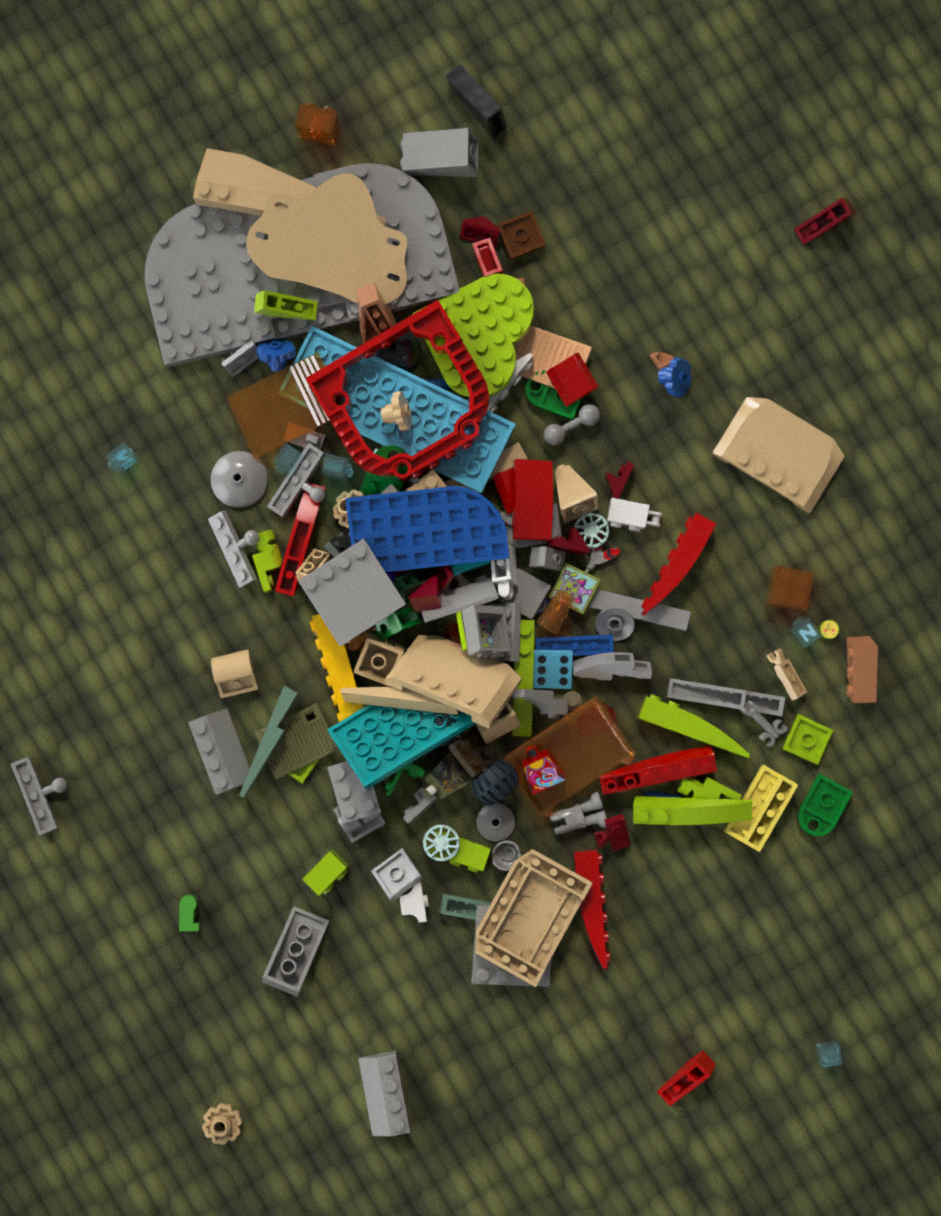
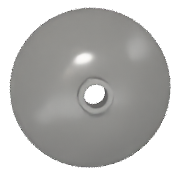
[211,451,268,508]

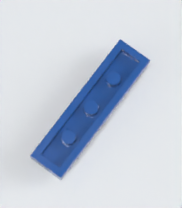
[536,634,614,656]

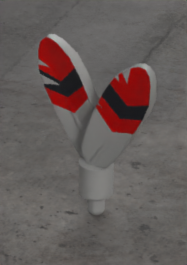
[585,534,620,573]

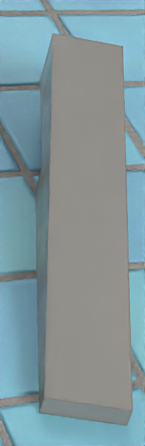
[588,589,691,631]
[667,678,785,717]

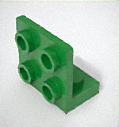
[385,762,426,796]

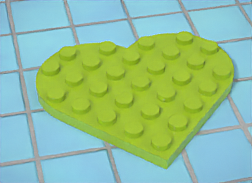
[413,274,535,398]

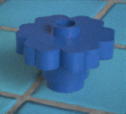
[257,339,296,372]
[658,358,692,397]

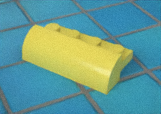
[724,765,798,852]

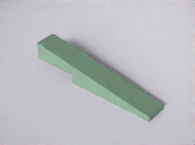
[239,685,299,798]
[438,893,492,920]

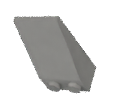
[262,906,329,997]

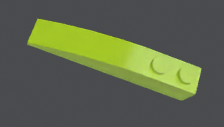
[512,620,535,736]
[638,694,750,758]
[633,796,752,825]

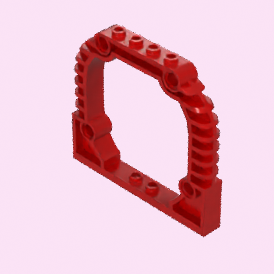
[305,300,489,481]

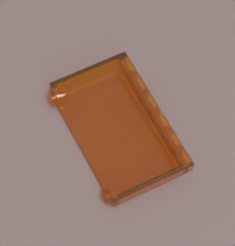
[500,695,636,818]

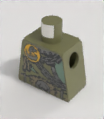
[423,752,472,799]

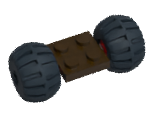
[433,712,519,806]

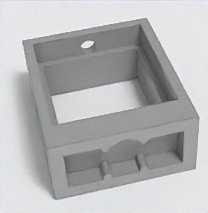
[462,605,511,659]

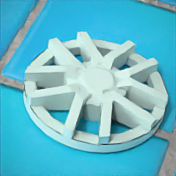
[574,513,609,548]
[423,824,460,861]

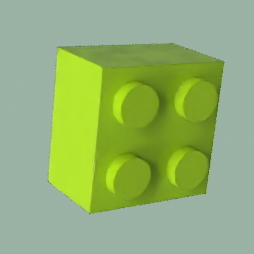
[302,849,349,896]

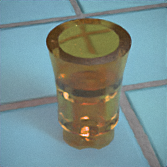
[536,589,575,634]

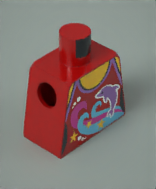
[523,745,566,795]

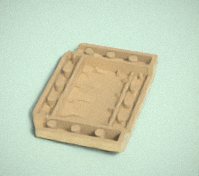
[712,397,845,513]
[385,635,521,728]
[475,849,592,987]

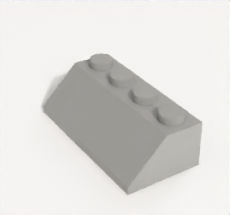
[421,575,499,623]
[188,708,250,795]
[358,1050,411,1136]

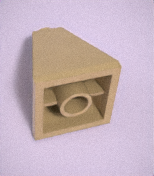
[555,464,599,524]

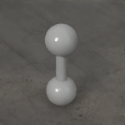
[543,404,600,446]

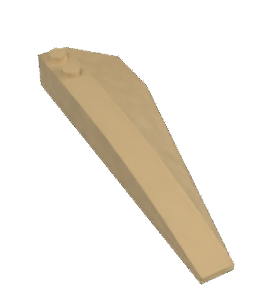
[193,148,386,226]

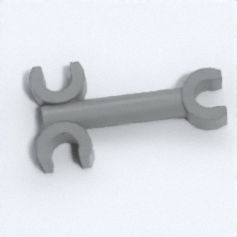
[741,700,788,747]

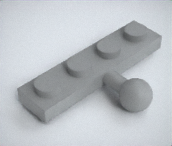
[267,443,326,518]
[208,510,259,588]
[11,756,67,835]

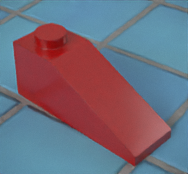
[657,1050,716,1106]

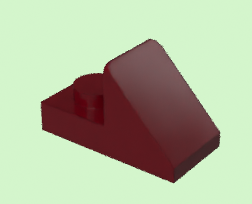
[604,461,635,499]
[547,527,590,555]

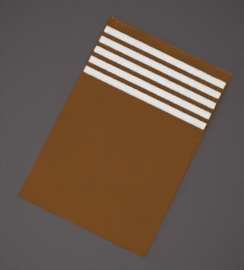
[226,352,343,459]

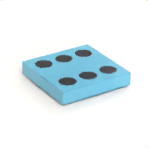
[533,650,573,689]

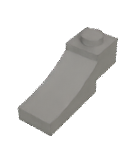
[512,689,568,718]

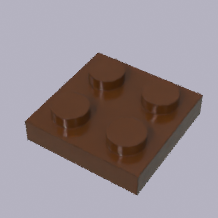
[497,210,546,260]

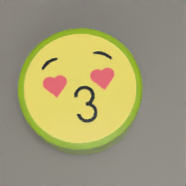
[819,620,839,639]

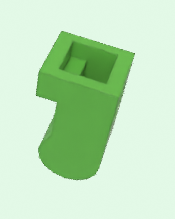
[179,894,201,931]

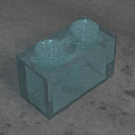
[321,453,353,483]

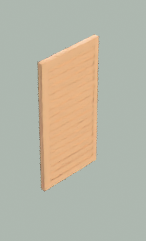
[513,325,592,388]

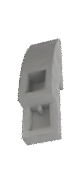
[572,652,652,681]

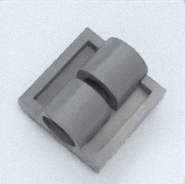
[333,806,386,843]

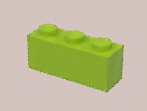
[429,829,491,873]

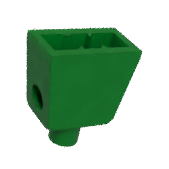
[373,606,421,640]

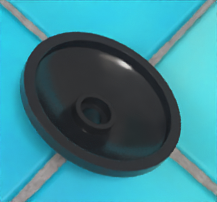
[374,322,422,373]

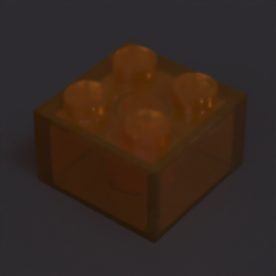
[295,103,340,146]
[766,566,814,612]

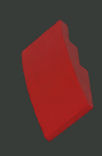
[511,459,553,541]

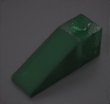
[393,567,437,607]

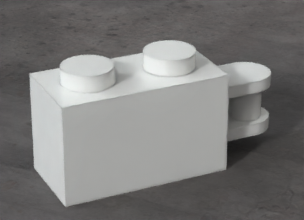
[606,498,663,532]
[491,543,518,600]

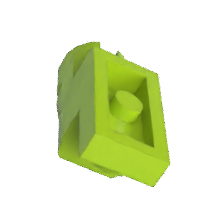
[252,530,283,593]
[677,776,742,800]

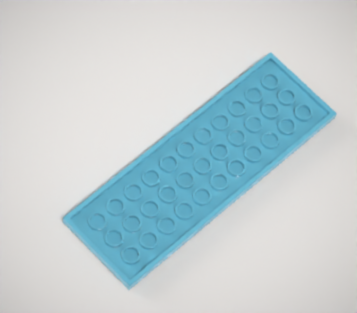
[278,326,516,494]

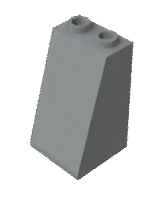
[400,128,479,177]

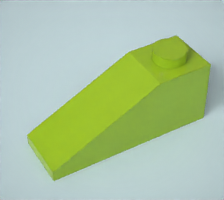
[254,290,318,321]

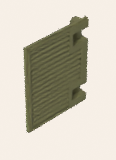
[254,703,339,779]

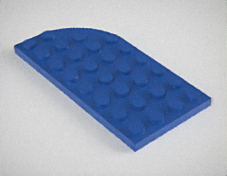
[345,486,510,572]

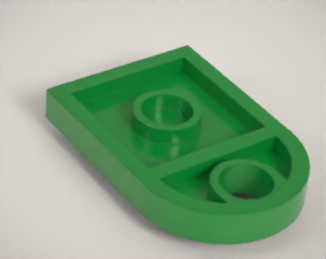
[525,370,582,420]
[360,444,408,495]
[797,773,853,836]

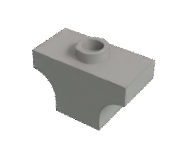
[529,546,565,571]

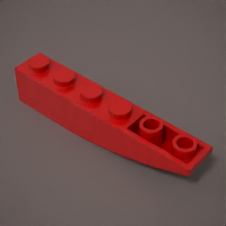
[275,482,326,598]
[641,513,716,616]
[599,745,717,795]
[573,849,610,969]

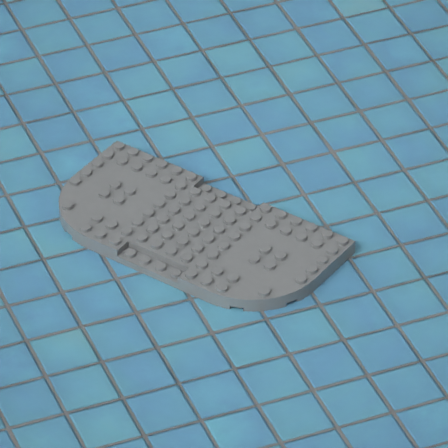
[145,163,459,368]

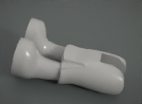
[550,792,607,834]

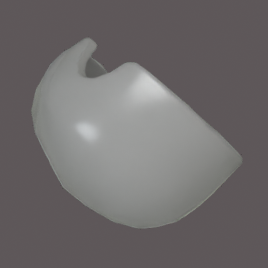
[492,840,521,871]

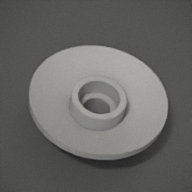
[596,607,634,641]
[476,803,515,842]

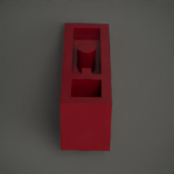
[794,197,857,245]

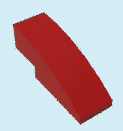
[472,238,503,277]

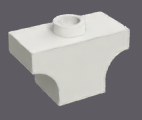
[399,881,429,923]

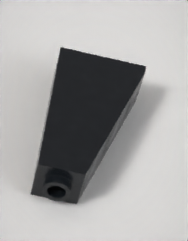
[446,64,507,139]

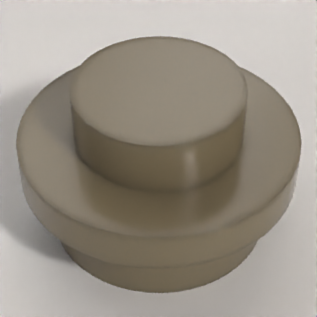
[563,691,582,710]

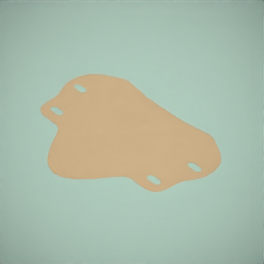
[246,173,407,303]

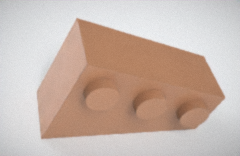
[357,283,396,344]
[846,636,878,703]

